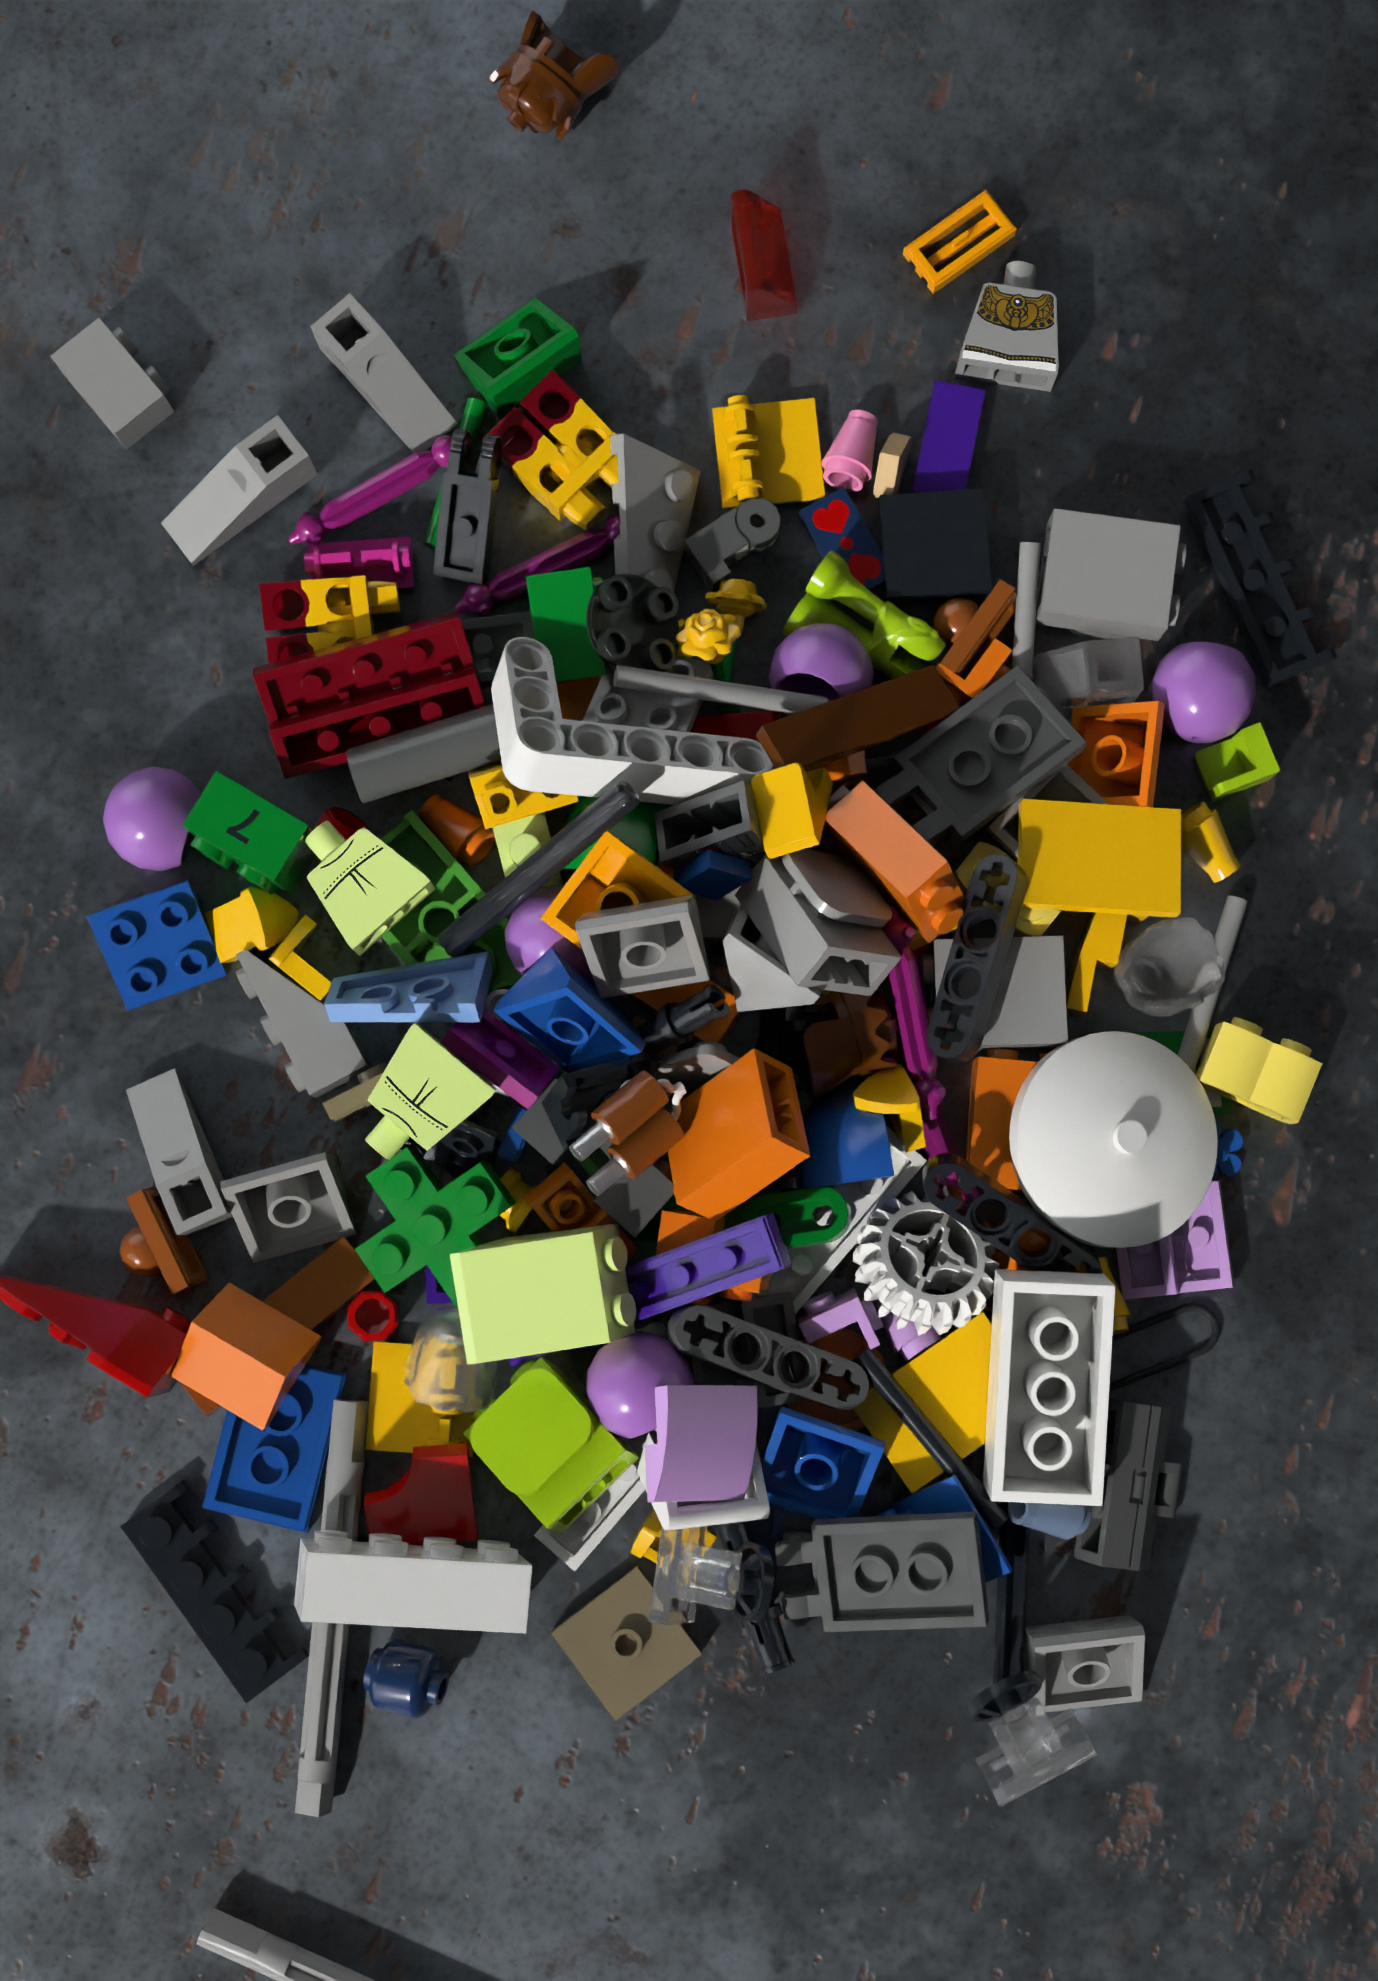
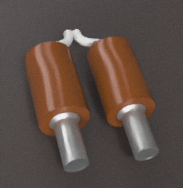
[569,1070,687,1196]

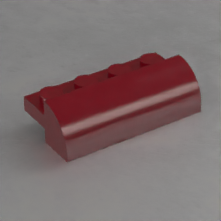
[252,611,487,779]

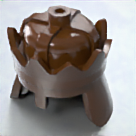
[488,10,620,141]
[801,988,900,1100]

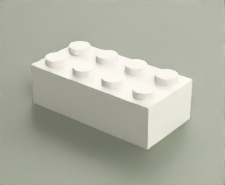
[983,1269,1115,1506]
[294,1530,532,1634]

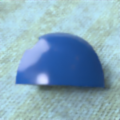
[781,1074,894,1192]

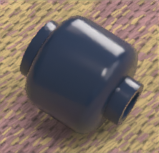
[363,1639,449,1719]

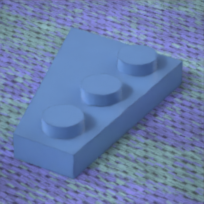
[324,951,493,1022]

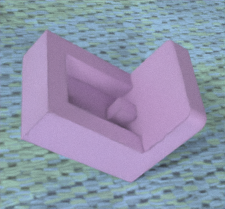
[796,1288,884,1349]

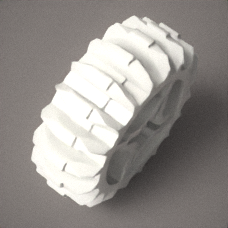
[852,1191,1000,1336]

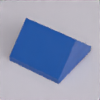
[494,947,645,1073]
[760,1406,886,1519]

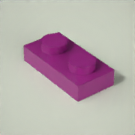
[441,1009,561,1110]

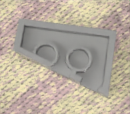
[610,433,701,593]

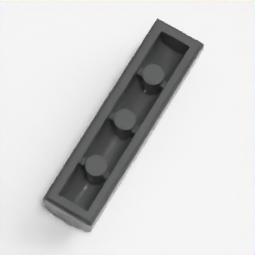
[346,704,501,804]

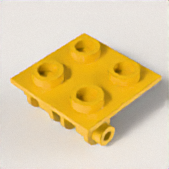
[712,395,825,510]
[365,1342,480,1457]

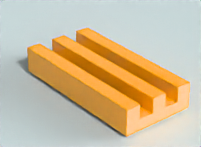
[903,190,1017,294]

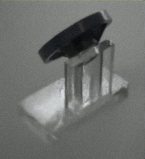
[648,1526,774,1625]
[968,1671,1097,1807]

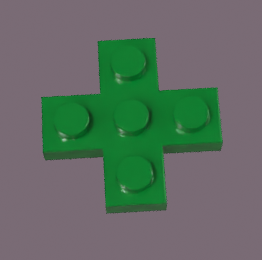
[355,1143,517,1309]

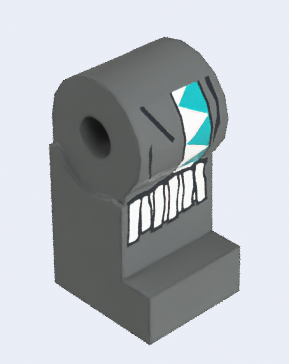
[683,498,780,593]

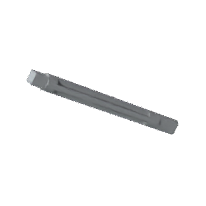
[295,1399,369,1817]
[196,1908,376,1981]

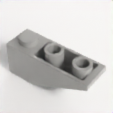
[310,293,459,453]
[161,415,318,566]
[236,949,372,1099]
[126,1068,233,1236]

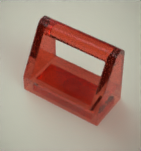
[730,189,797,322]

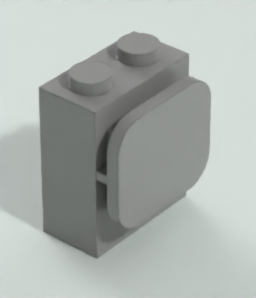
[1036,508,1186,642]
[735,848,902,996]
[920,936,1068,1051]

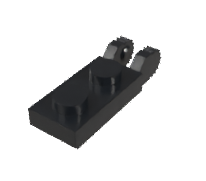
[433,428,503,584]

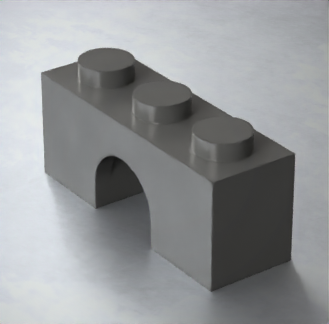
[512,1078,674,1238]

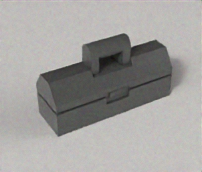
[1074,1398,1182,1571]

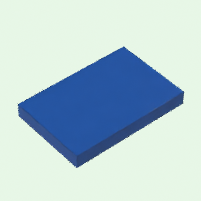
[202,1363,349,1533]

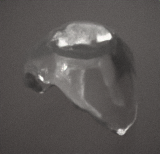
[1113,917,1225,1017]
[404,1306,498,1413]

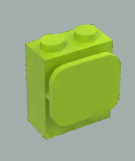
[463,1357,640,1534]

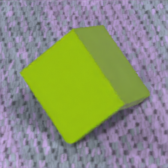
[1193,722,1280,803]

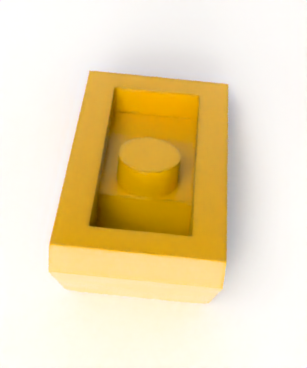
[751,763,833,859]

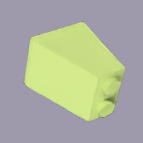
[450,1224,636,1365]

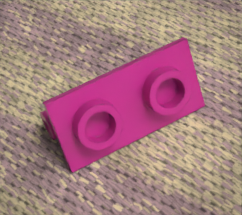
[304,536,414,590]

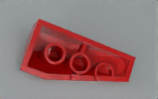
[0,1274,193,1398]

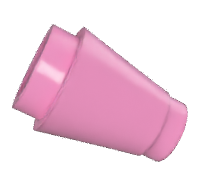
[822,410,878,492]

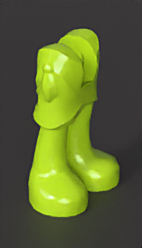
[782,550,946,680]

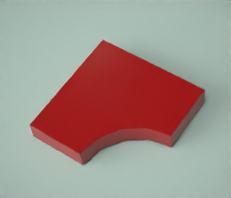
[364,1443,479,1545]

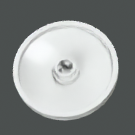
[1009,1031,1218,1248]

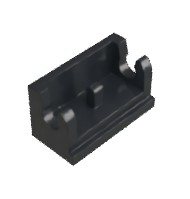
[541,1049,671,1151]

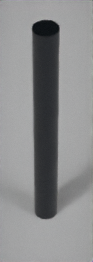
[852,1347,1009,1531]

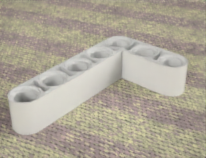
[491,637,774,805]

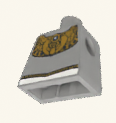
[954,261,1059,392]

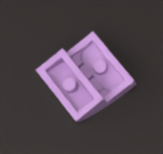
[1116,1181,1235,1300]
[645,1385,758,1503]

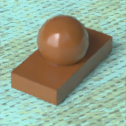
[933,579,1017,680]
[119,1187,209,1295]

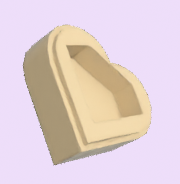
[873,432,912,499]

